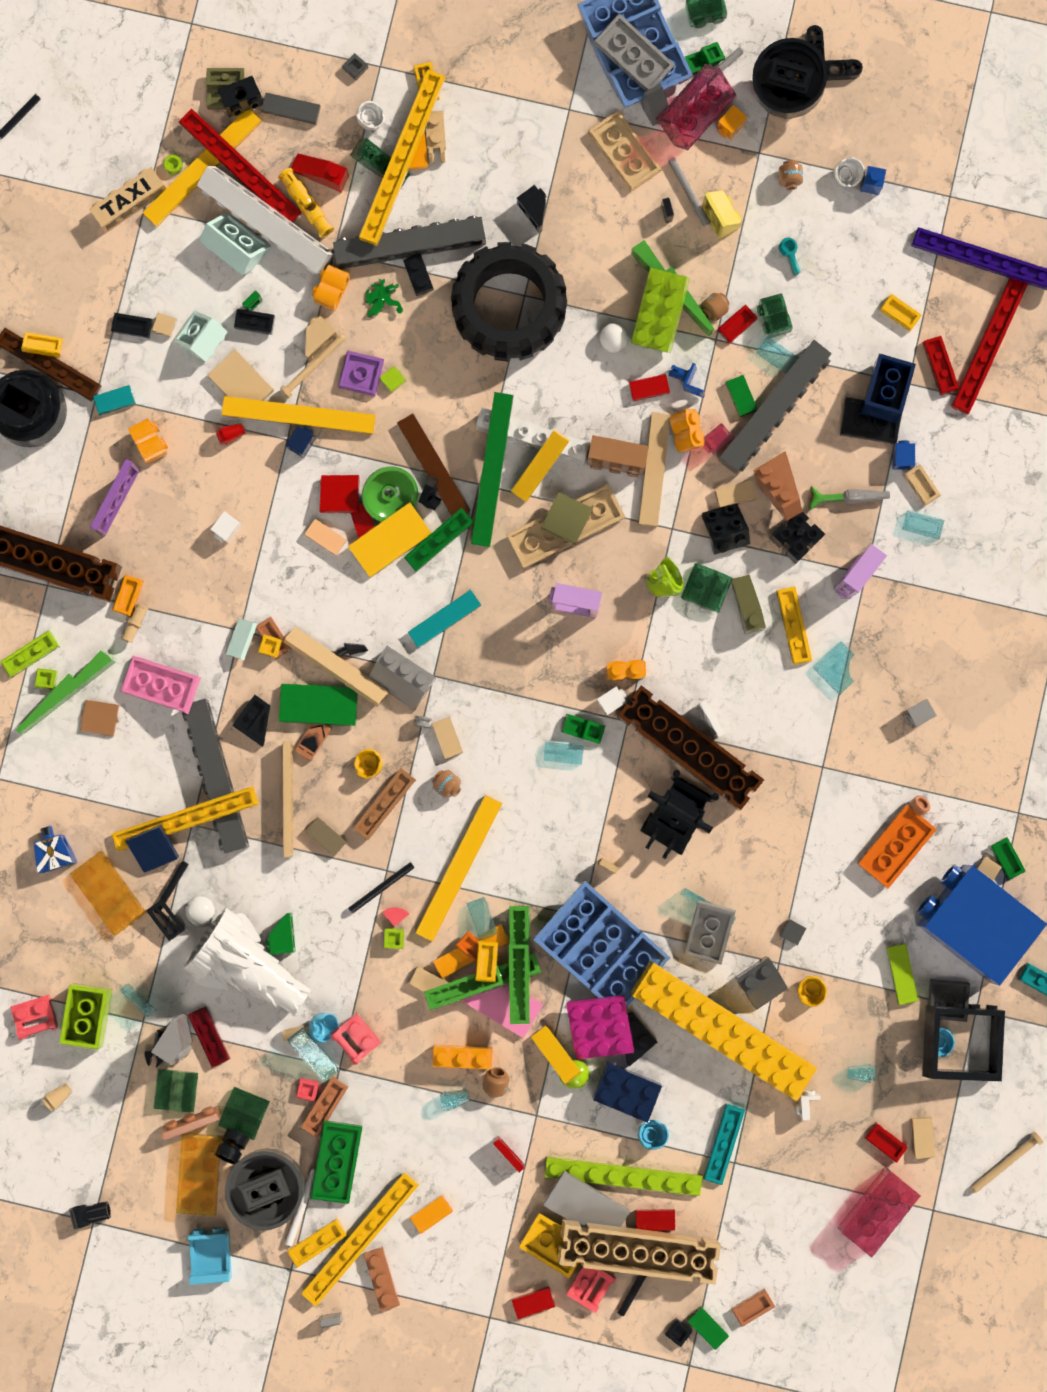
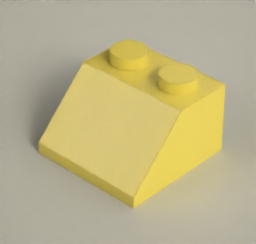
[702,190,742,239]

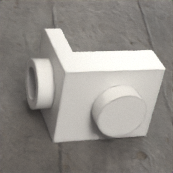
[796,1090,821,1120]

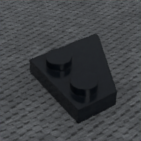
[232,694,270,747]
[625,1012,658,1067]

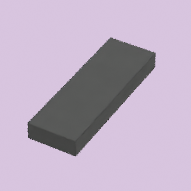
[261,93,321,125]

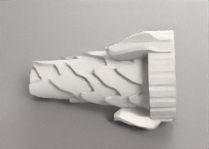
[184,908,310,1015]

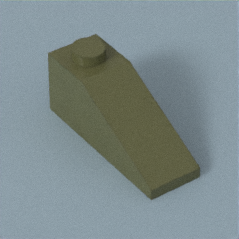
[731,575,766,634]

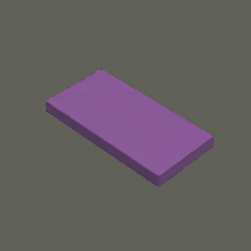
[90,459,140,536]

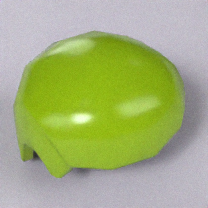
[559,1059,590,1089]

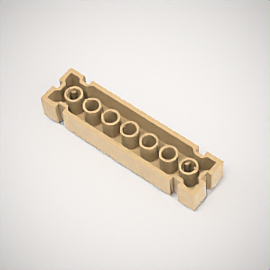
[557,1219,721,1285]

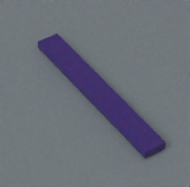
[911,227,1047,290]

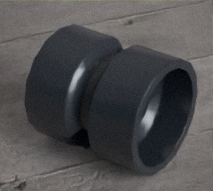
[214,1128,249,1165]

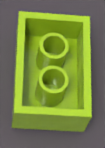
[59,983,113,1049]

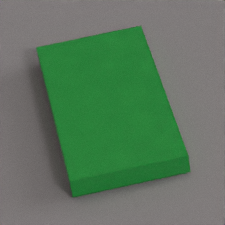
[279,684,358,726]
[310,1120,363,1204]

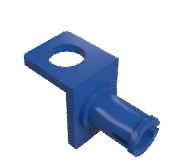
[669,363,705,398]

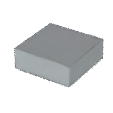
[320,1312,342,1328]

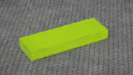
[0,630,60,678]
[886,944,918,1005]

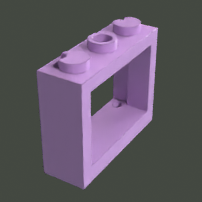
[834,544,887,600]
[549,583,602,618]

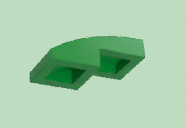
[685,42,725,75]
[561,714,605,744]

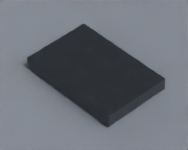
[840,397,901,444]

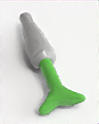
[809,487,890,511]

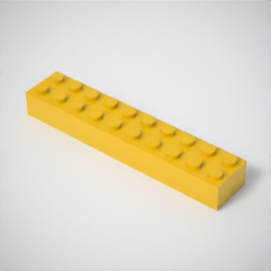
[630,960,817,1101]

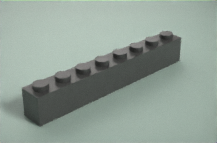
[333,216,486,269]
[718,340,832,474]
[182,698,250,853]

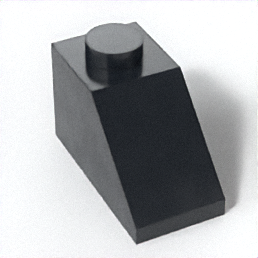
[516,184,546,233]

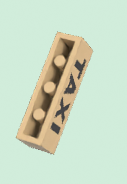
[89,167,166,233]

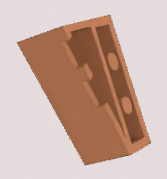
[753,451,803,521]

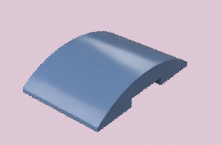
[577,0,693,108]
[533,881,671,1007]

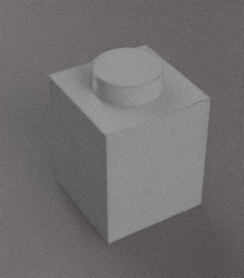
[904,699,937,728]

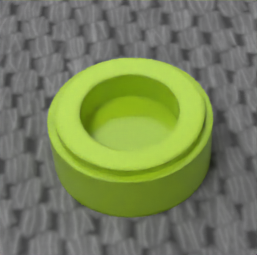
[163,155,183,175]

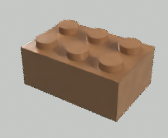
[587,435,649,477]

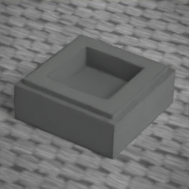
[342,53,369,81]
[780,919,807,945]

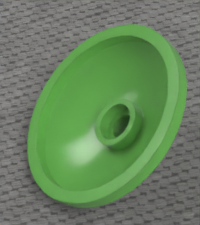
[362,466,419,522]

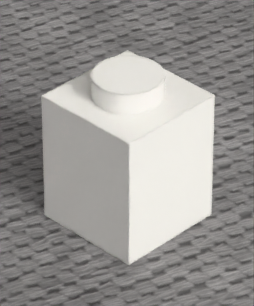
[211,511,242,543]
[596,686,627,716]

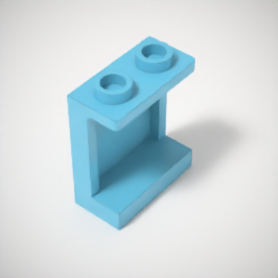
[187,1227,232,1285]

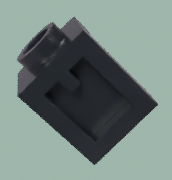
[418,476,442,510]

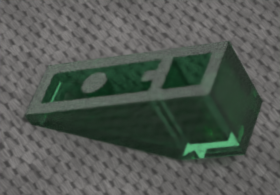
[350,138,411,188]

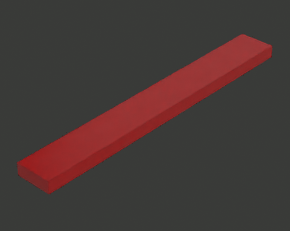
[179,108,302,223]
[951,278,1028,415]

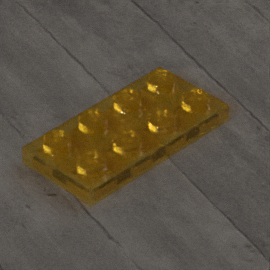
[70,851,147,936]
[176,1133,222,1216]

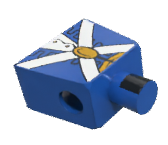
[34,826,77,874]

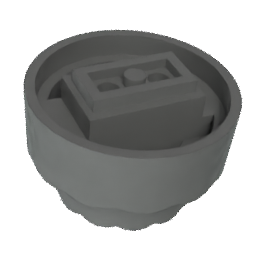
[225,1148,305,1230]

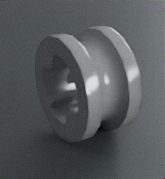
[413,716,432,728]

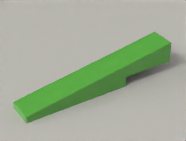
[631,240,714,336]
[16,650,116,734]
[509,906,530,1024]
[424,953,542,1011]

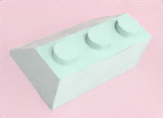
[199,212,271,275]

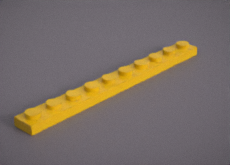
[359,70,445,246]

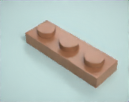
[301,1076,349,1137]
[161,1106,221,1140]
[364,1247,400,1311]

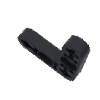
[805,25,863,81]

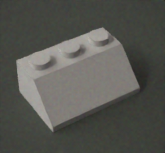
[369,645,436,710]
[151,1013,192,1065]

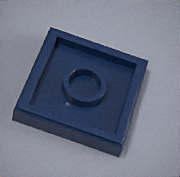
[125,824,179,873]

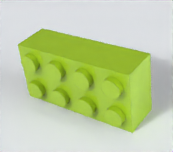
[631,268,690,354]

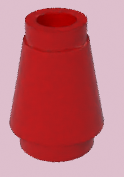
[215,424,245,445]

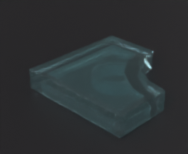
[813,641,854,695]

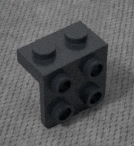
[702,504,750,555]

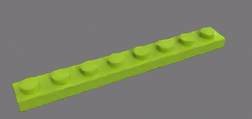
[545,1156,702,1196]

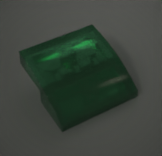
[681,563,733,613]
[153,1069,198,1113]
[218,1087,270,1140]

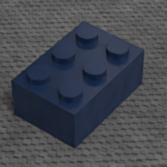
[861,353,916,424]
[592,1061,662,1123]

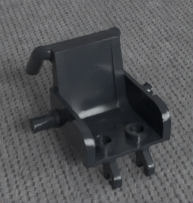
[640,770,719,859]

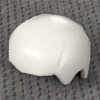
[356,101,385,131]
[834,157,865,188]
[600,323,628,352]
[185,896,215,927]

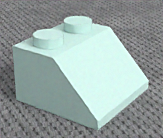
[173,311,228,362]

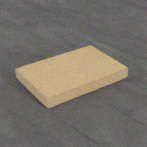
[207,349,274,401]

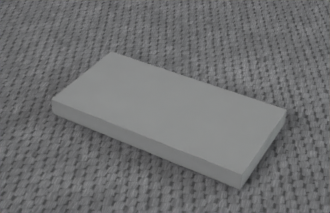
[594,14,675,91]
[543,1170,630,1227]

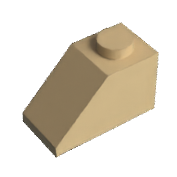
[305,316,337,362]

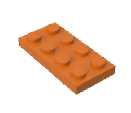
[857,805,937,889]

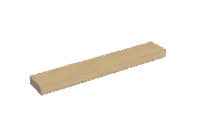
[639,412,671,527]
[283,627,389,707]
[283,741,293,857]

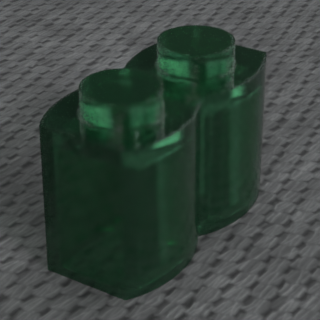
[685,0,727,28]
[756,293,793,338]

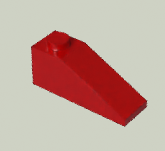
[291,153,349,193]

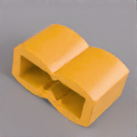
[312,265,350,311]
[670,409,704,453]
[128,418,168,464]
[606,660,646,682]

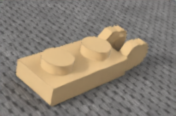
[426,111,446,164]

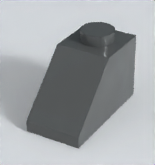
[642,83,670,126]

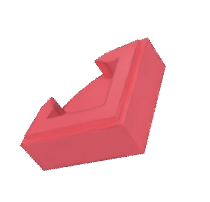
[383,907,409,927]

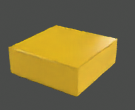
[258,634,283,658]

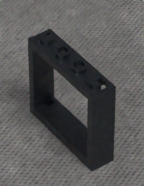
[922,1002,1005,1082]

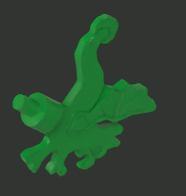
[365,279,403,317]

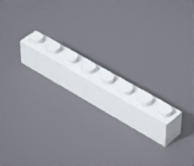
[197,166,335,274]

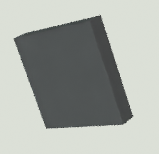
[928,979,970,1022]

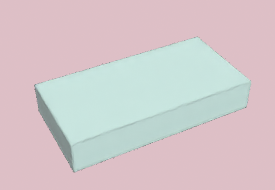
[226,618,257,660]

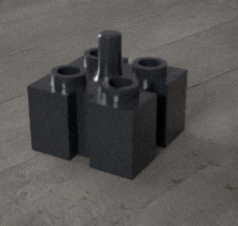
[769,512,825,564]

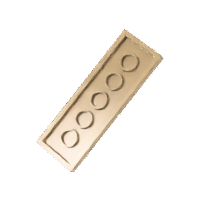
[506,484,625,569]

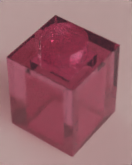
[703,423,734,455]

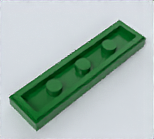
[404,508,474,572]

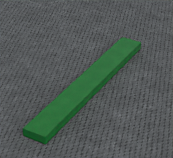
[471,392,514,547]

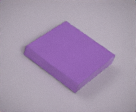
[338,350,384,397]

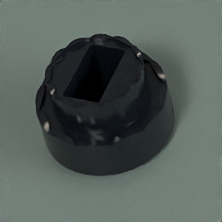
[752,38,827,119]
[0,370,67,447]

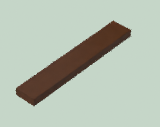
[0,327,102,402]
[397,413,470,516]

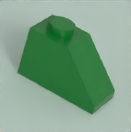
[266,913,296,955]

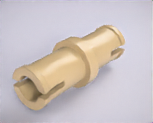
[121,604,148,643]

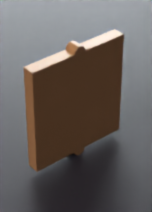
[80,700,120,736]

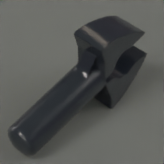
[144,1029,164,1067]

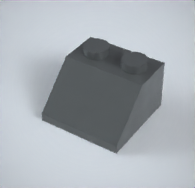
[734,956,788,1010]

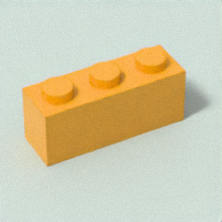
[433,1044,493,1069]

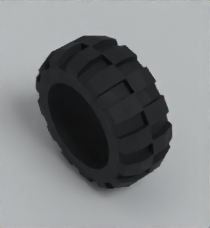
[451,241,567,362]

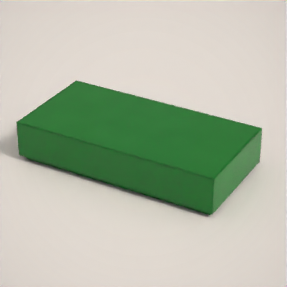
[725,375,758,417]
[989,837,1026,880]
[687,1306,729,1350]

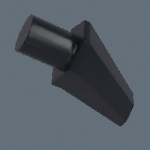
[336,643,368,657]

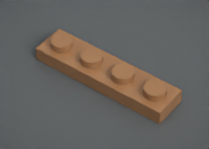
[353,768,416,840]

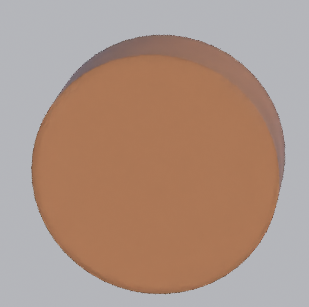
[910,795,930,815]

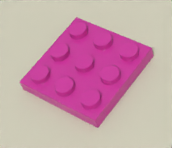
[566,995,634,1060]

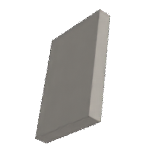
[684,900,736,965]

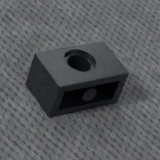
[217,76,263,118]

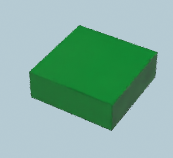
[242,290,262,311]

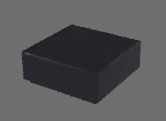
[661,197,674,223]
[665,1318,693,1347]

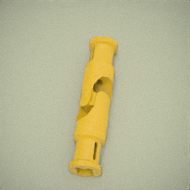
[278,168,334,238]

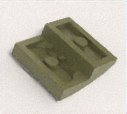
[206,68,245,110]
[541,492,593,545]

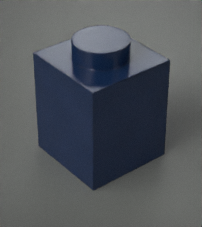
[286,426,316,458]

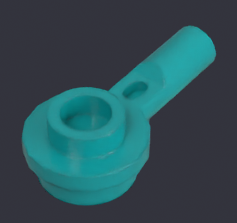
[779,238,801,275]

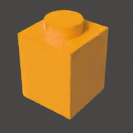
[717,105,747,140]

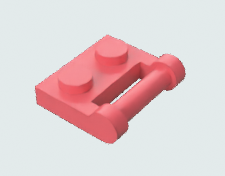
[10,995,58,1040]
[329,1012,381,1065]
[566,1267,616,1313]

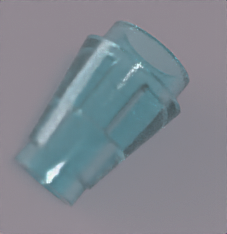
[848,1064,876,1083]
[440,1090,469,1111]

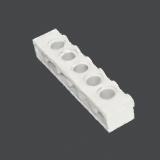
[476,408,590,465]

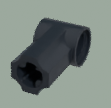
[69,1201,111,1229]

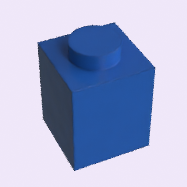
[860,166,886,195]
[892,440,915,470]

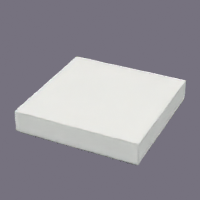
[696,700,725,739]

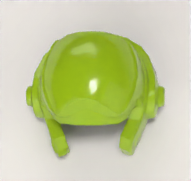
[646,557,684,598]

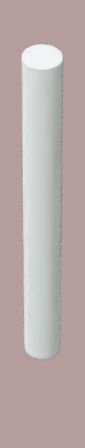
[285,1168,315,1246]

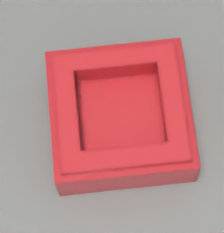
[296,1078,320,1102]

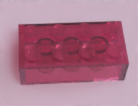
[657,64,737,151]
[837,1167,921,1258]

